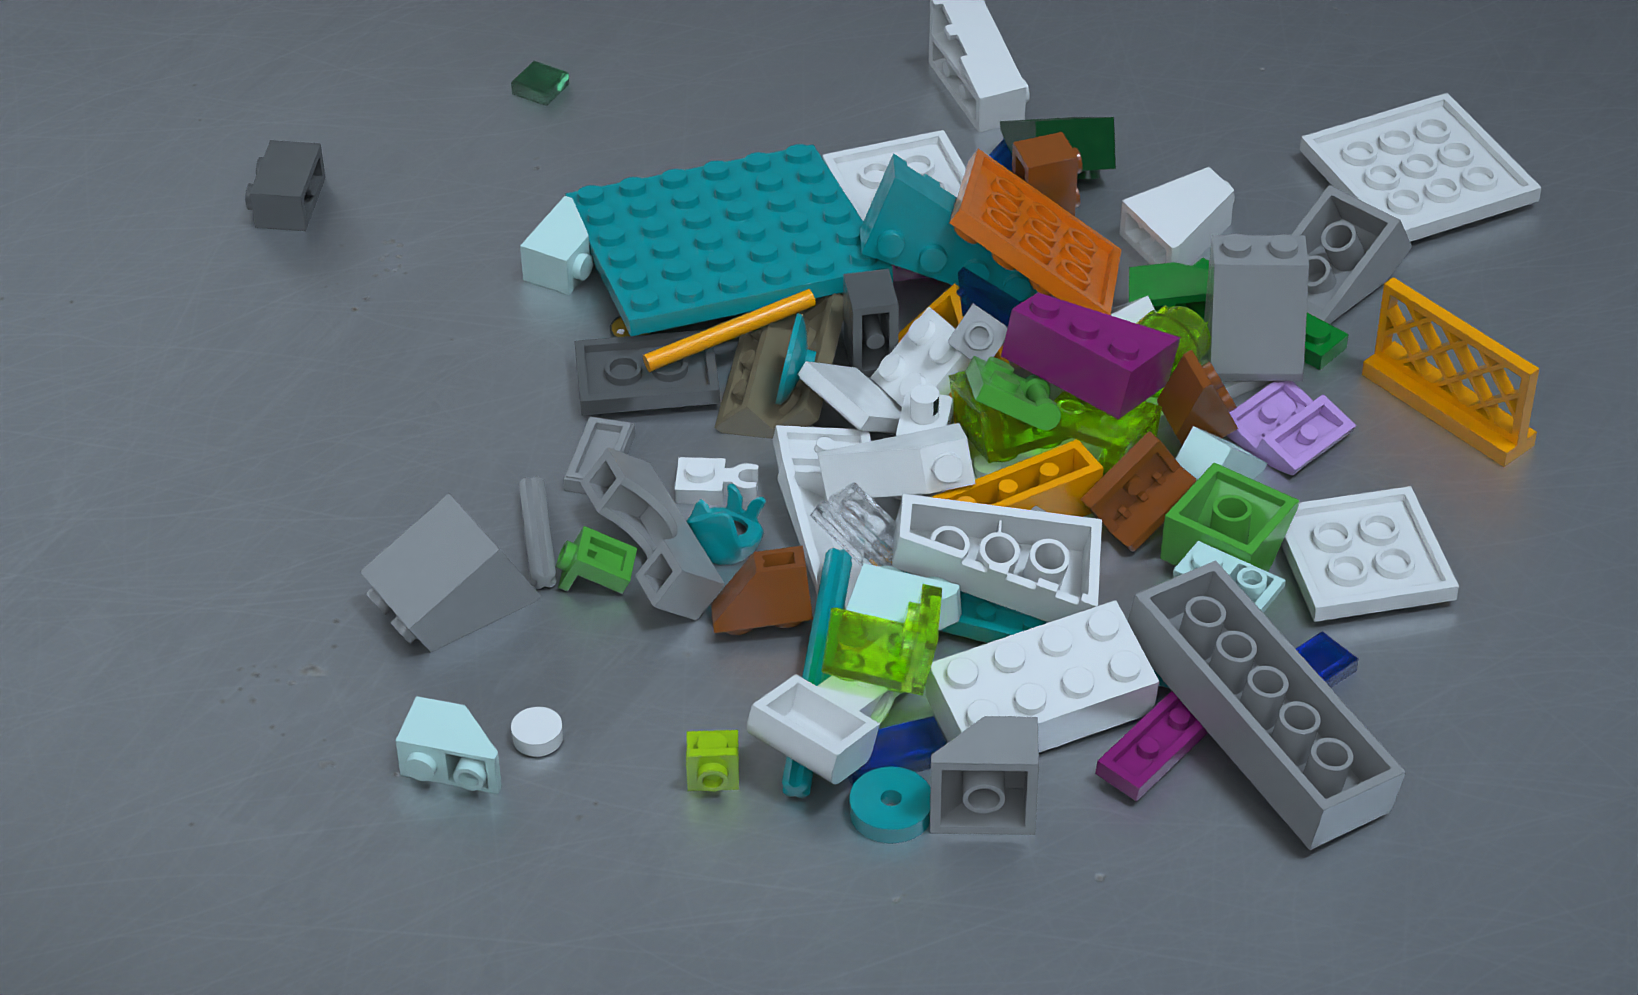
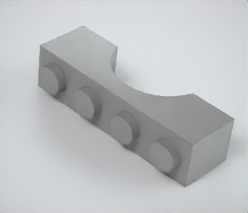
[580,447,725,621]

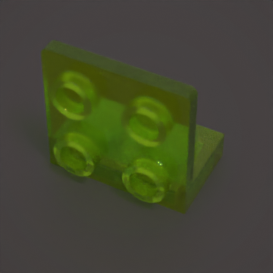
[948,370,1076,463]
[1050,390,1162,476]
[822,584,942,696]

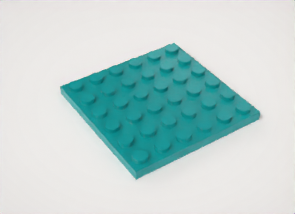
[565,144,893,336]

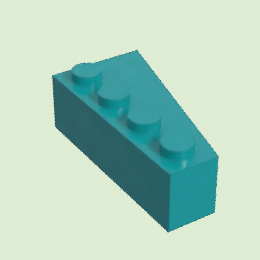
[860,153,1038,306]

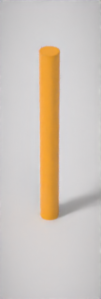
[643,289,816,372]

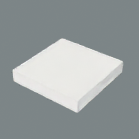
[798,361,902,434]

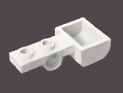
[747,637,928,784]

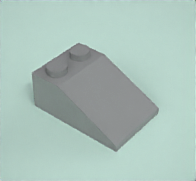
[1291,185,1412,324]

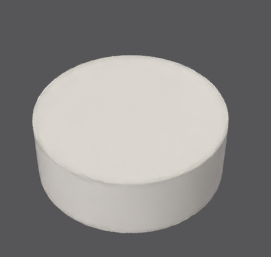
[511,707,563,757]

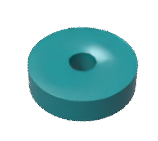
[849,767,931,844]

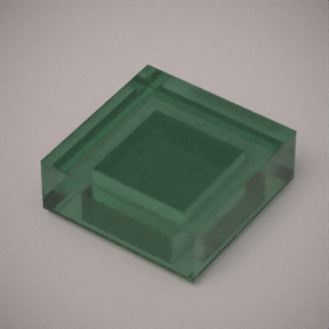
[511,61,569,106]

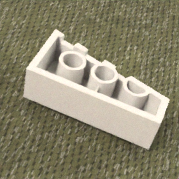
[892,494,1102,622]

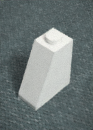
[1120,167,1235,266]

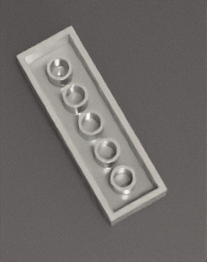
[1128,560,1406,850]

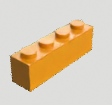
[932,439,1104,517]

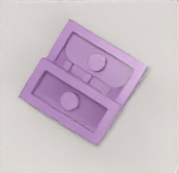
[1227,381,1357,475]

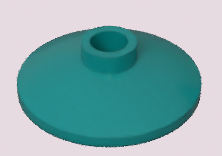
[775,313,817,405]

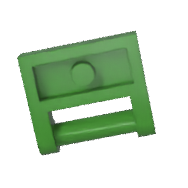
[965,356,1061,430]

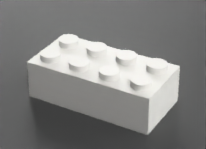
[925,600,1159,753]

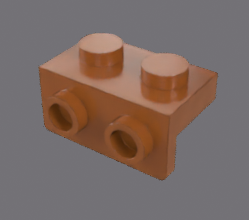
[1080,431,1197,552]

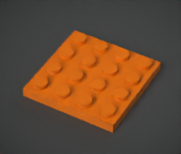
[949,148,1122,315]

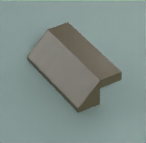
[714,293,844,439]

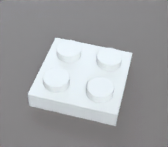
[870,307,971,407]

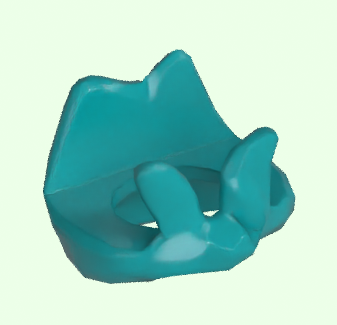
[686,484,766,565]

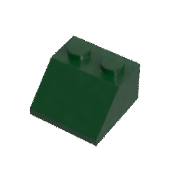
[1000,117,1116,179]

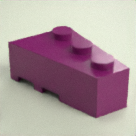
[1001,293,1181,419]

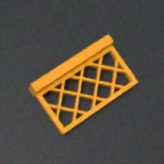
[1362,277,1540,467]

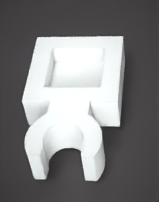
[675,457,759,505]

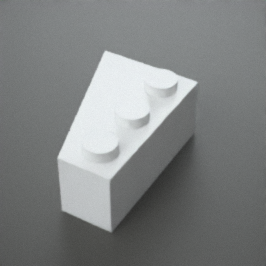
[929,0,1030,133]

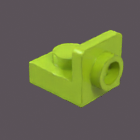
[686,730,739,792]

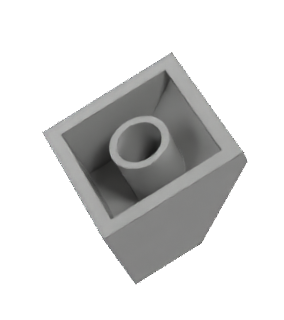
[930,716,1039,835]

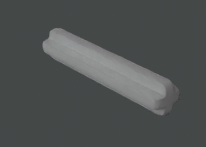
[519,476,557,589]

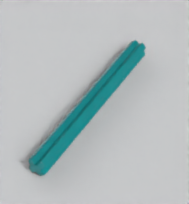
[782,548,852,799]

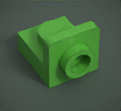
[556,526,637,594]

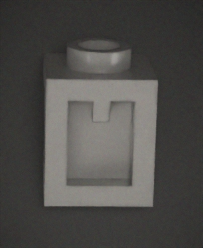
[948,304,1008,361]

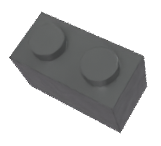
[245,140,326,231]
[843,269,899,377]

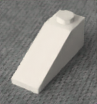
[817,423,976,501]

